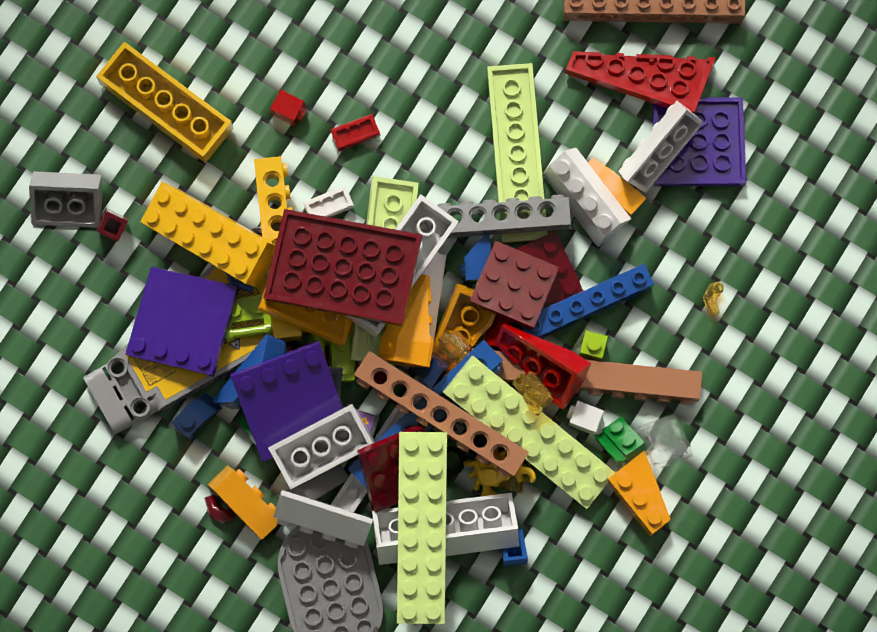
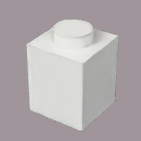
[566,401,604,435]

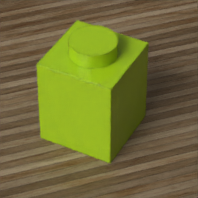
[579,330,608,361]

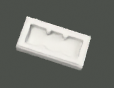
[303,186,354,217]

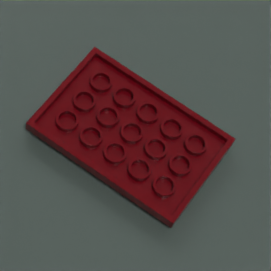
[263,209,422,327]

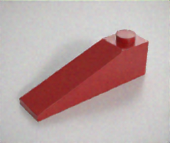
[495,324,591,409]

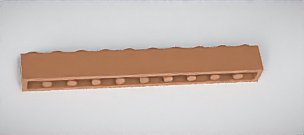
[471,348,702,405]

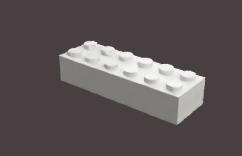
[346,195,459,338]
[372,493,519,565]

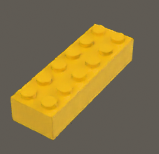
[96,42,234,163]
[140,181,276,288]

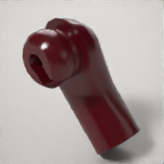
[204,495,234,524]

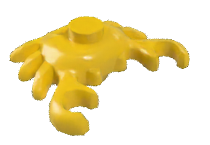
[463,447,536,497]

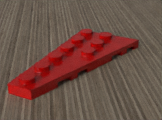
[565,51,716,114]

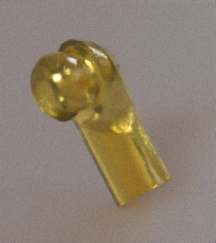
[703,282,724,316]

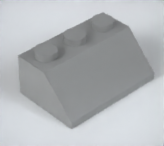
[29,171,103,228]

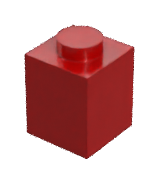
[270,89,307,126]

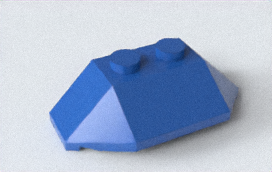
[213,334,288,409]

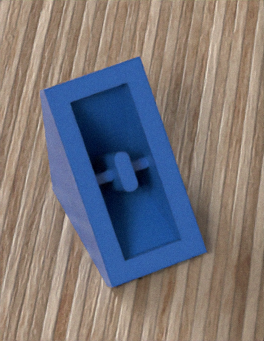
[501,528,528,567]

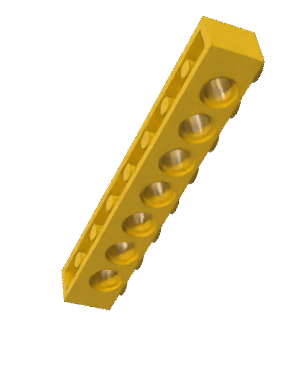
[254,156,306,342]

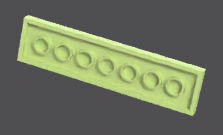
[487,63,548,244]
[350,176,419,366]
[443,356,616,509]
[397,432,447,624]

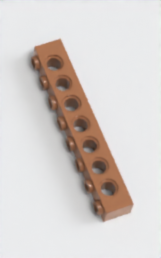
[563,0,745,24]
[354,351,529,478]

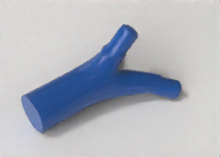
[224,271,254,293]

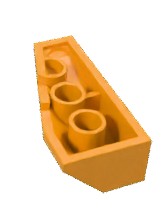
[378,275,434,367]
[433,282,496,379]

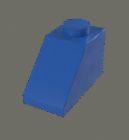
[460,233,491,285]

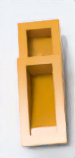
[588,158,646,217]

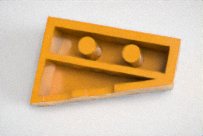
[607,450,671,536]
[207,465,278,540]

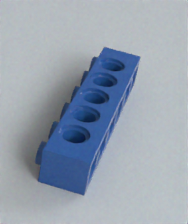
[518,264,654,339]

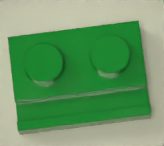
[594,417,647,467]

